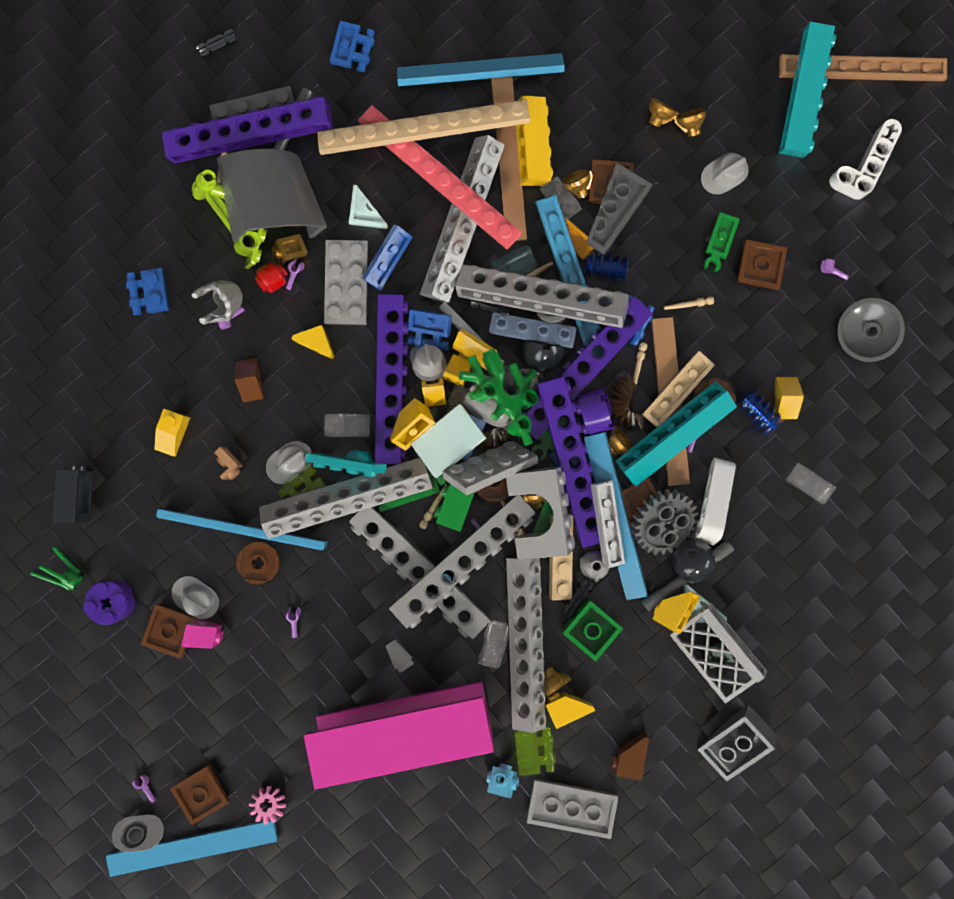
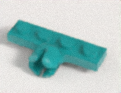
[305,450,386,477]

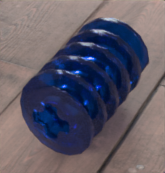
[582,249,629,284]
[739,389,784,436]

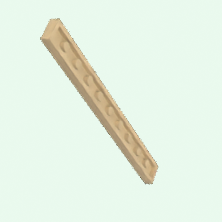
[318,100,530,155]

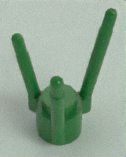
[30,546,83,591]

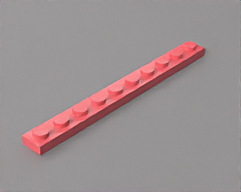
[358,106,522,249]

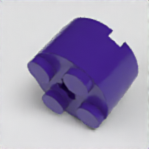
[575,387,615,435]
[83,580,135,625]

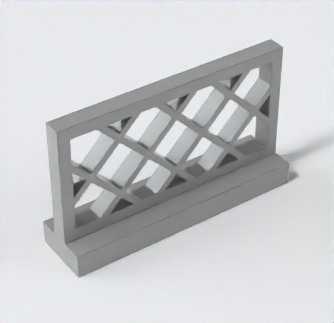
[670,603,767,703]

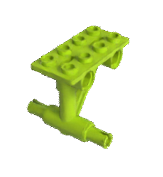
[192,170,267,269]

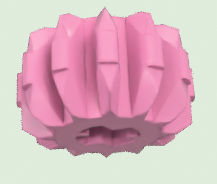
[249,786,286,824]

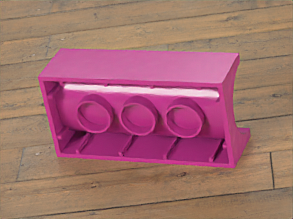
[304,681,494,790]

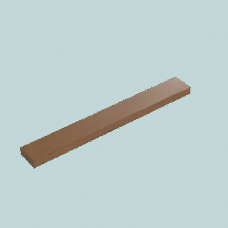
[779,54,947,81]
[491,77,527,241]
[651,317,690,486]

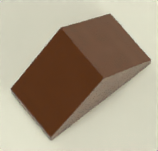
[235,358,264,403]

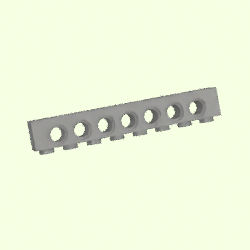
[420,135,505,303]
[455,265,629,328]
[259,458,432,539]
[389,495,535,629]
[349,507,490,639]
[506,557,546,733]

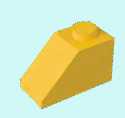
[443,353,472,388]
[421,376,446,407]
[390,398,435,451]
[155,409,190,457]
[652,592,701,634]
[545,692,595,729]

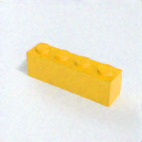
[516,96,553,186]

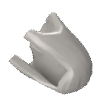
[192,280,243,324]
[463,375,511,428]

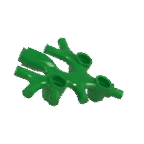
[458,349,538,446]

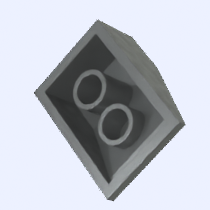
[697,705,778,781]

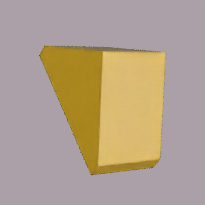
[292,325,334,359]
[775,377,804,419]

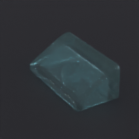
[490,245,538,275]

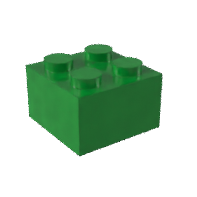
[434,484,475,532]
[561,598,623,662]

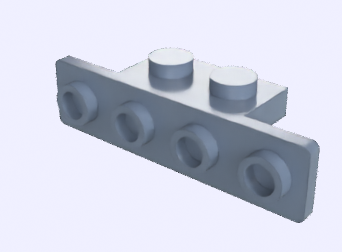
[489,313,576,348]

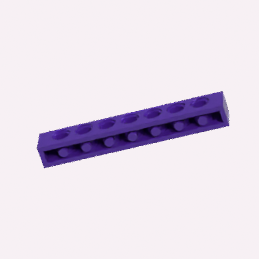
[162,96,333,163]
[375,295,408,464]
[522,296,653,440]
[536,375,600,548]

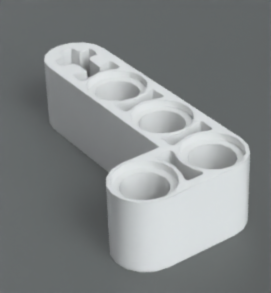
[829,119,902,199]
[692,458,736,545]

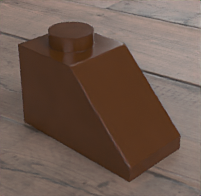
[611,732,649,781]

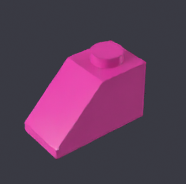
[181,619,223,649]

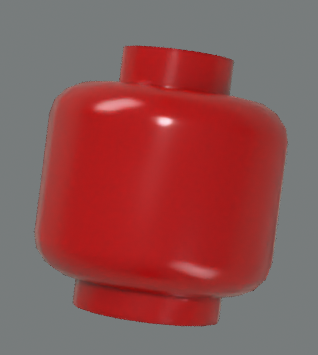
[254,261,287,293]

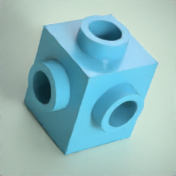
[487,763,519,798]

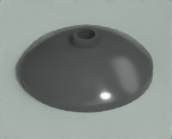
[838,298,905,362]

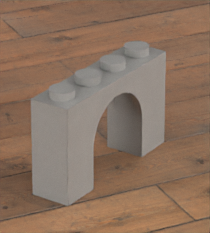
[506,467,575,560]

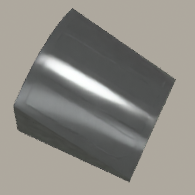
[217,149,327,242]

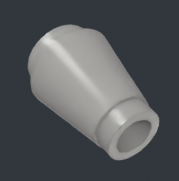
[385,640,414,673]

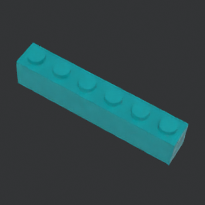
[779,22,836,158]
[615,381,737,487]

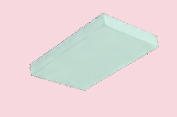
[411,404,486,478]

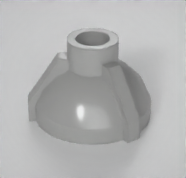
[579,550,609,582]

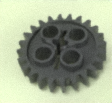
[631,489,699,555]

